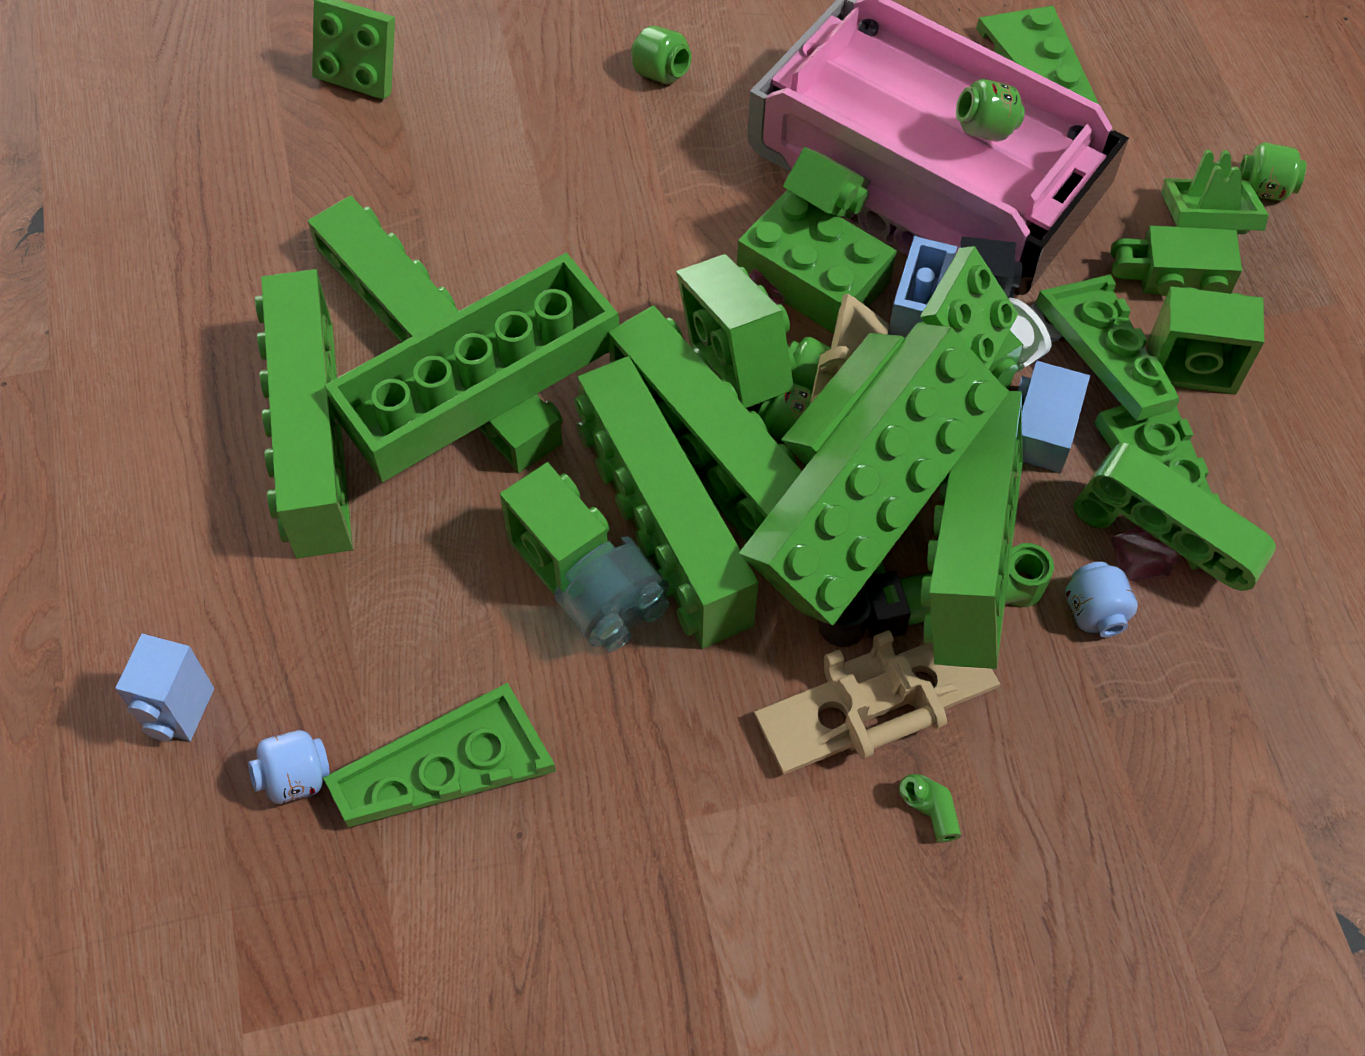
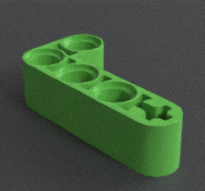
[1073,443,1276,591]

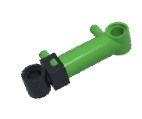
[819,543,1054,647]

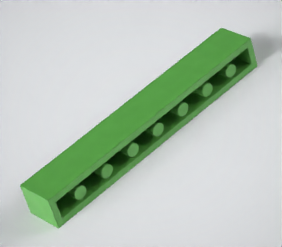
[307,195,563,473]

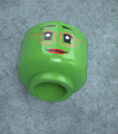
[956,79,1025,142]
[1239,142,1306,202]
[756,383,813,442]

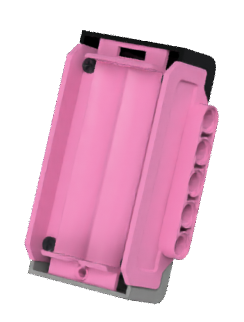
[747,0,1129,295]

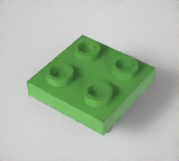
[312,0,395,99]
[1161,149,1269,234]
[917,246,1018,369]

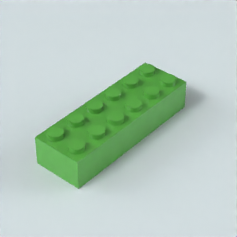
[324,252,619,483]
[255,269,353,559]
[608,305,802,543]
[739,324,1009,626]
[574,356,759,649]
[921,391,1023,669]

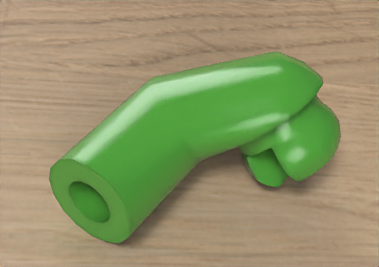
[899,774,962,843]

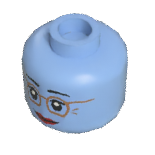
[1065,562,1138,637]
[248,730,330,804]

